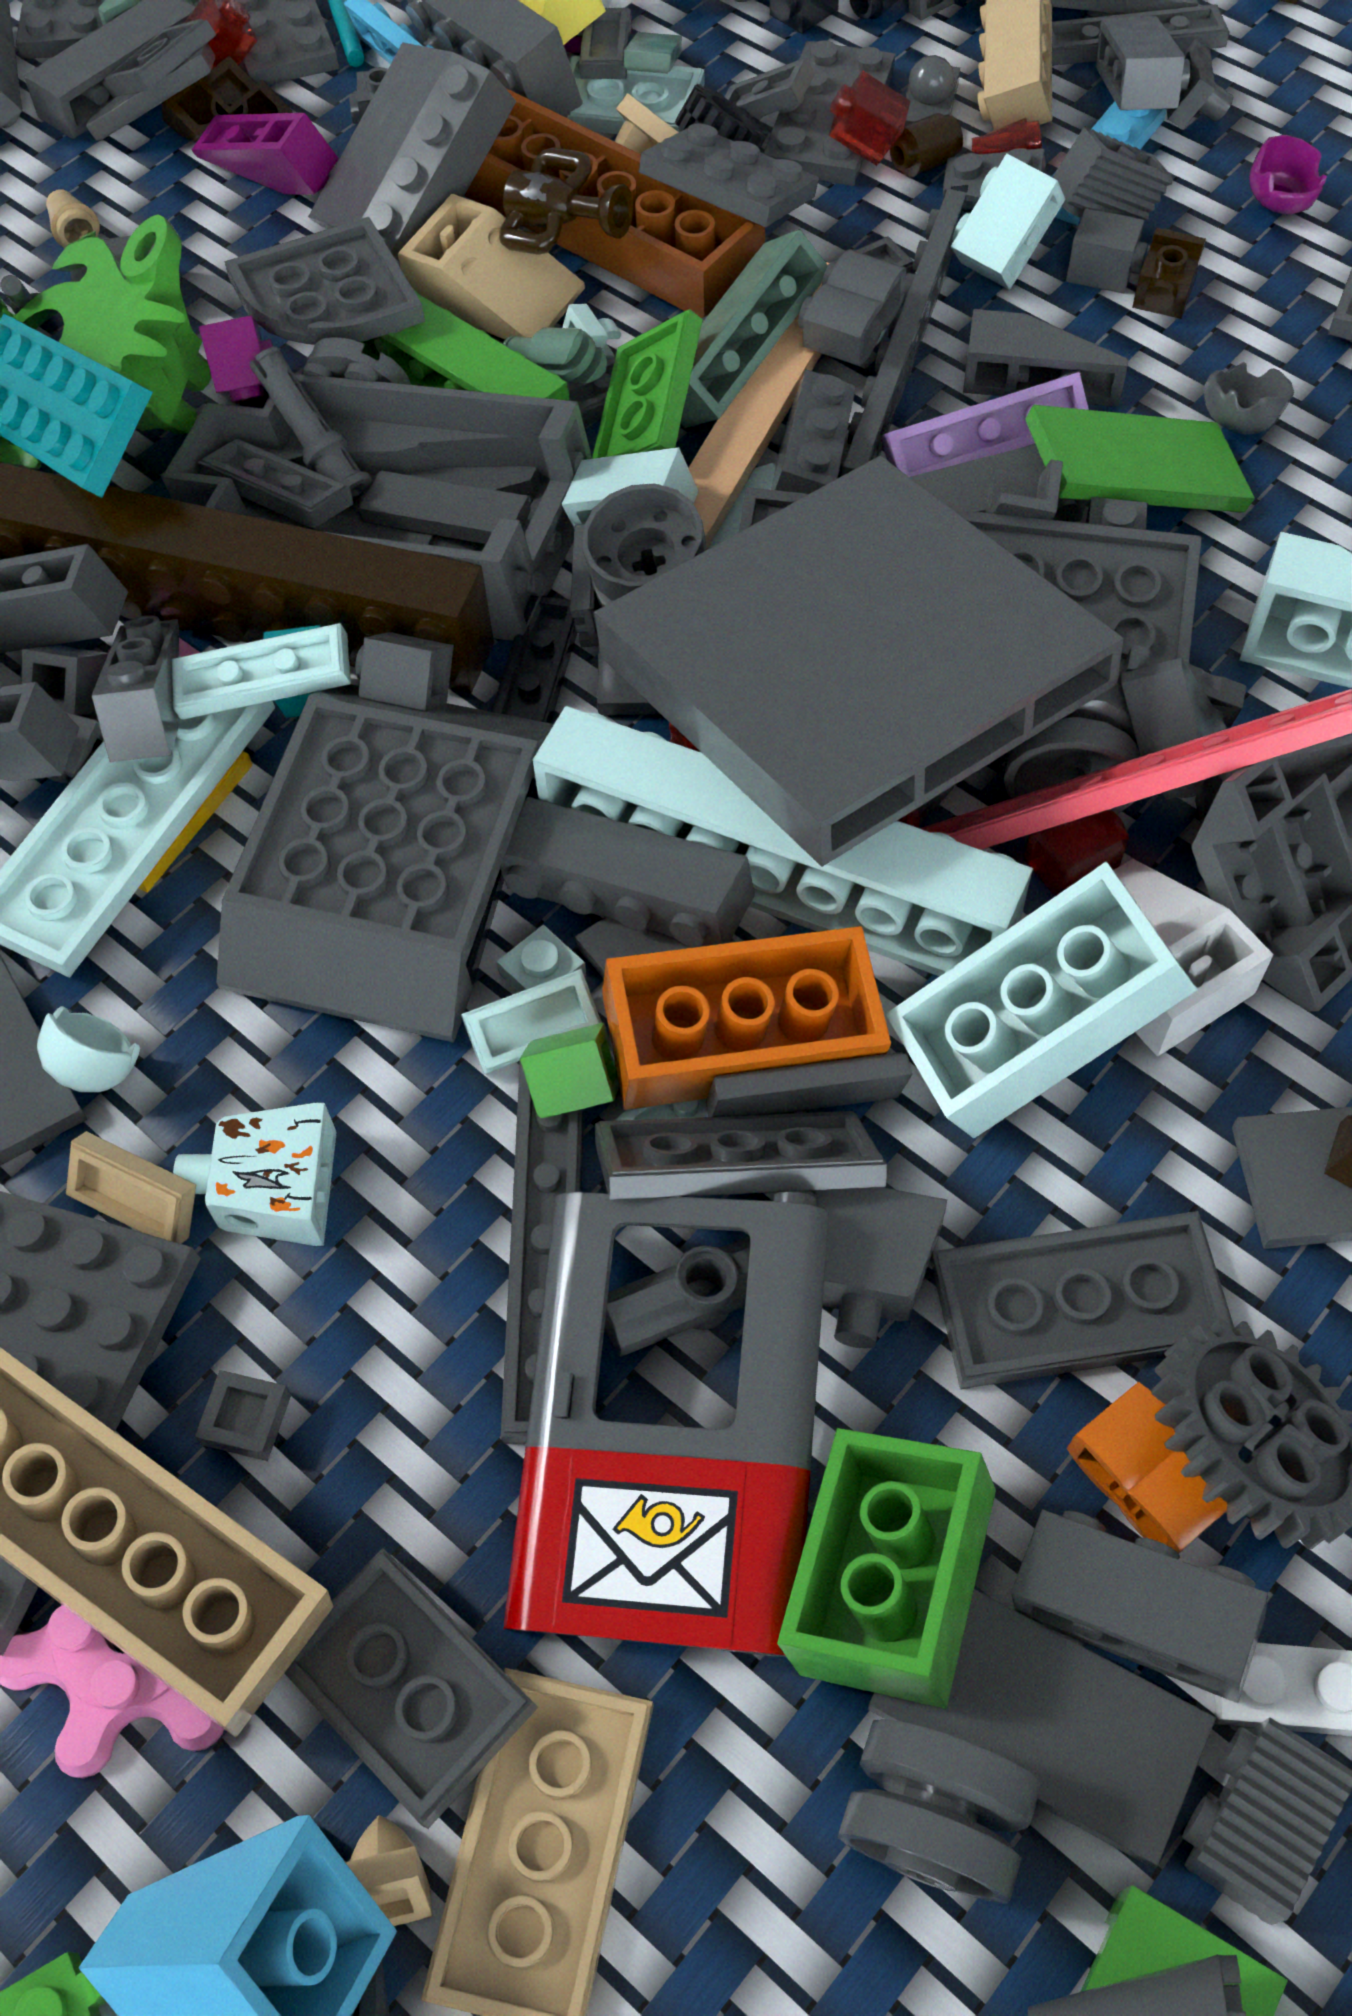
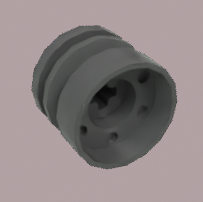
[582,483,706,608]

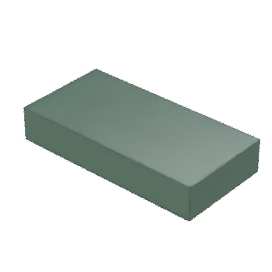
[624,32,682,74]

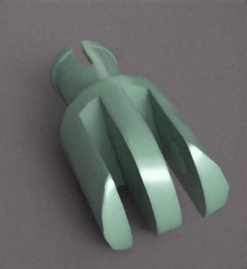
[503,327,607,383]

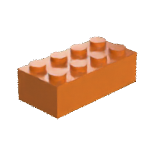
[602,926,891,1110]

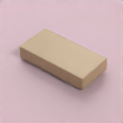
[66,1131,196,1244]

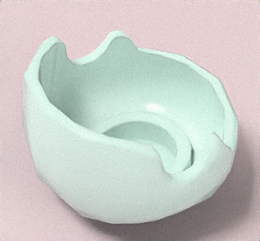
[37,1006,140,1092]

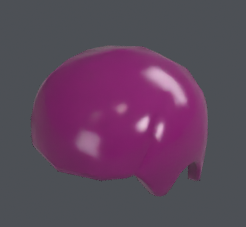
[1249,135,1327,215]

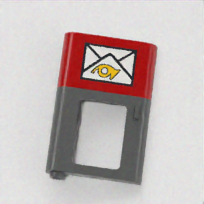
[503,1192,829,1657]

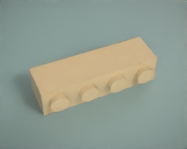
[978,0,1052,138]

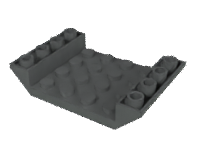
[216,684,554,1043]

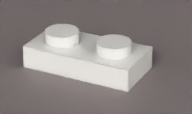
[1214,1643,1352,1736]

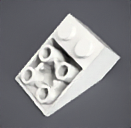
[1113,859,1274,1057]

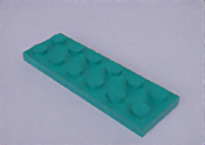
[0,313,153,498]

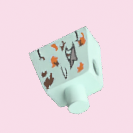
[173,1103,337,1246]

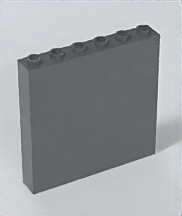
[594,456,1124,867]

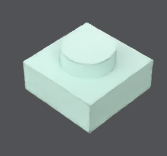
[497,925,586,992]

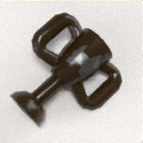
[499,147,633,255]

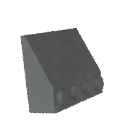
[308,42,516,269]

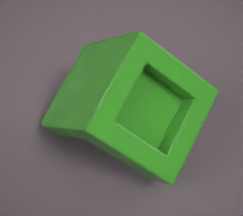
[520,1022,620,1118]

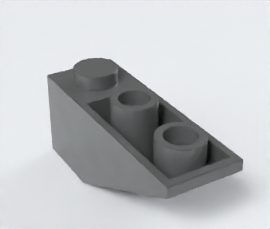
[92,616,179,762]

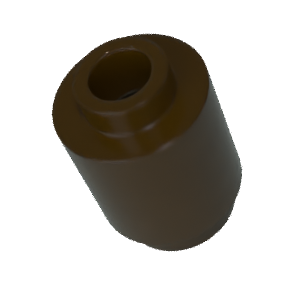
[890,113,963,177]

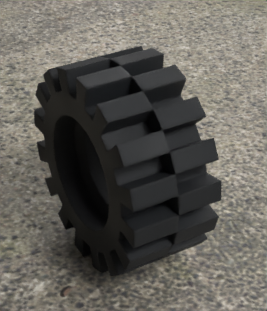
[675,84,768,149]

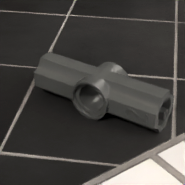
[604,1236,750,1357]

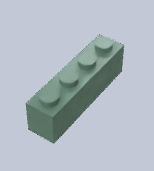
[680,229,828,428]

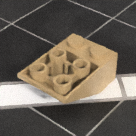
[398,194,585,340]

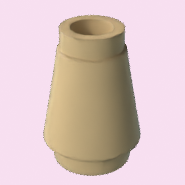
[46,190,100,248]

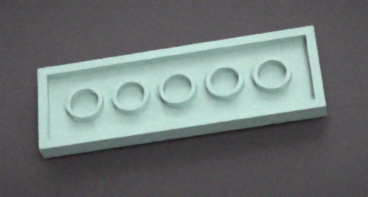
[0,656,275,978]

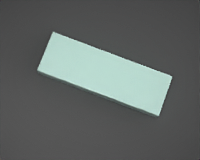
[172,623,351,719]

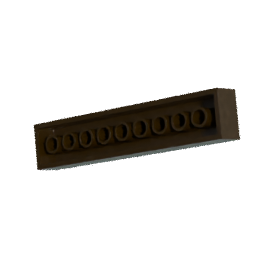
[0,463,494,694]

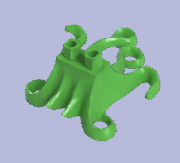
[0,215,212,470]

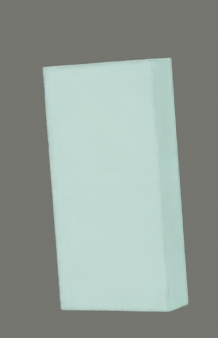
[461,969,602,1074]

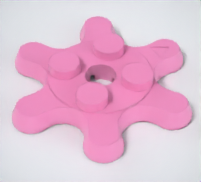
[0,1604,224,1779]

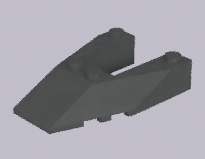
[0,544,128,782]

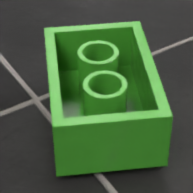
[777,1428,996,1709]

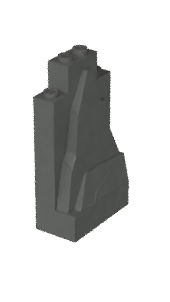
[161,373,592,641]

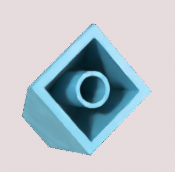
[78,1815,397,2016]

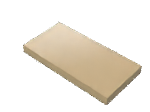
[421,1668,654,2016]

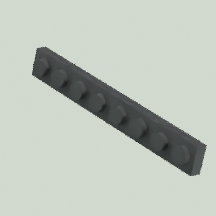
[837,189,967,479]

